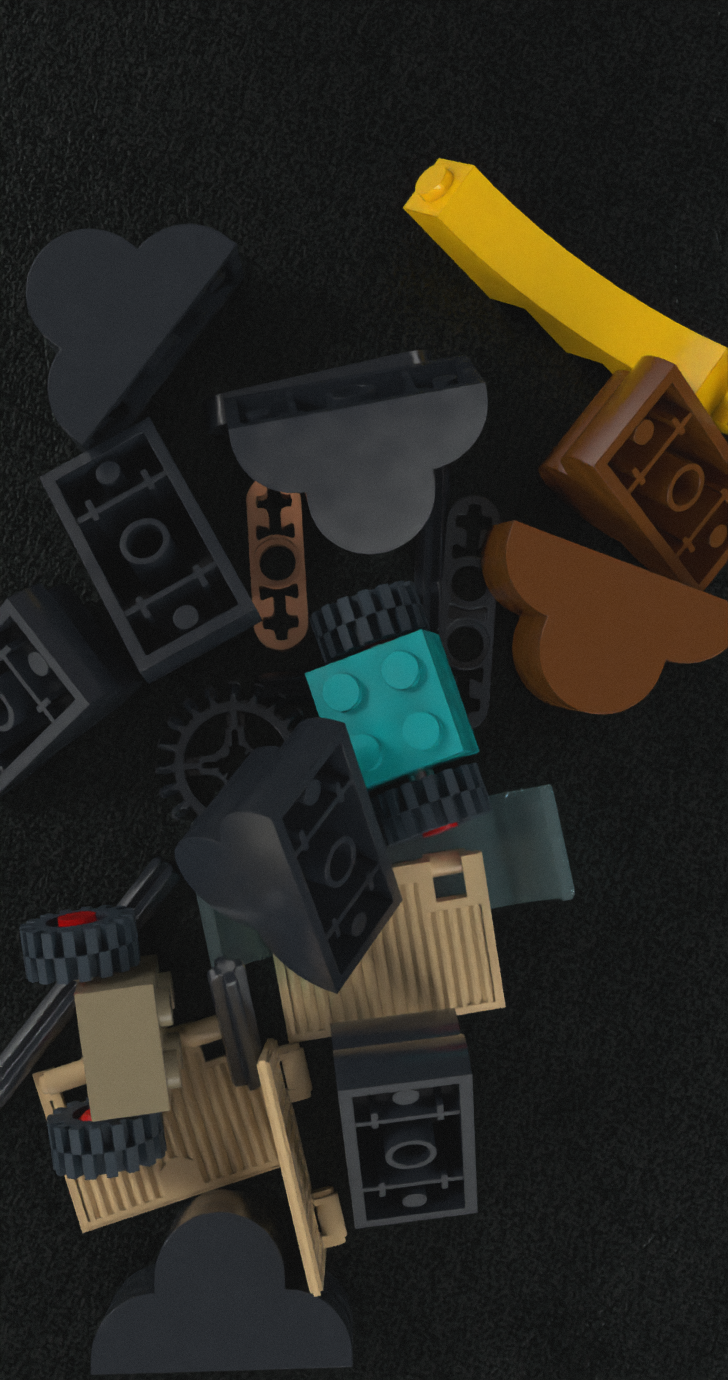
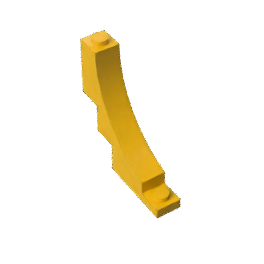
[403,158,728,435]

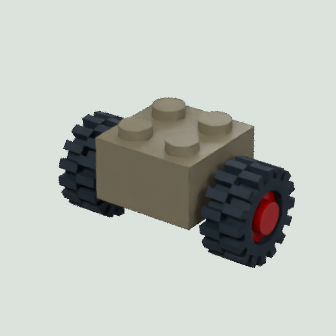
[19,905,183,1180]

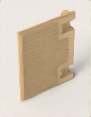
[273,848,506,1044]
[32,1015,280,1233]
[257,1037,347,1297]

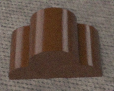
[538,355,728,591]
[481,520,728,714]

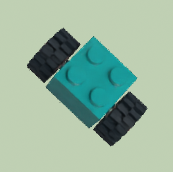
[305,580,494,847]

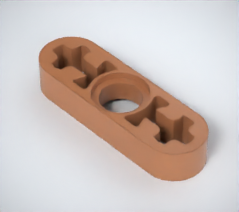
[246,481,309,652]

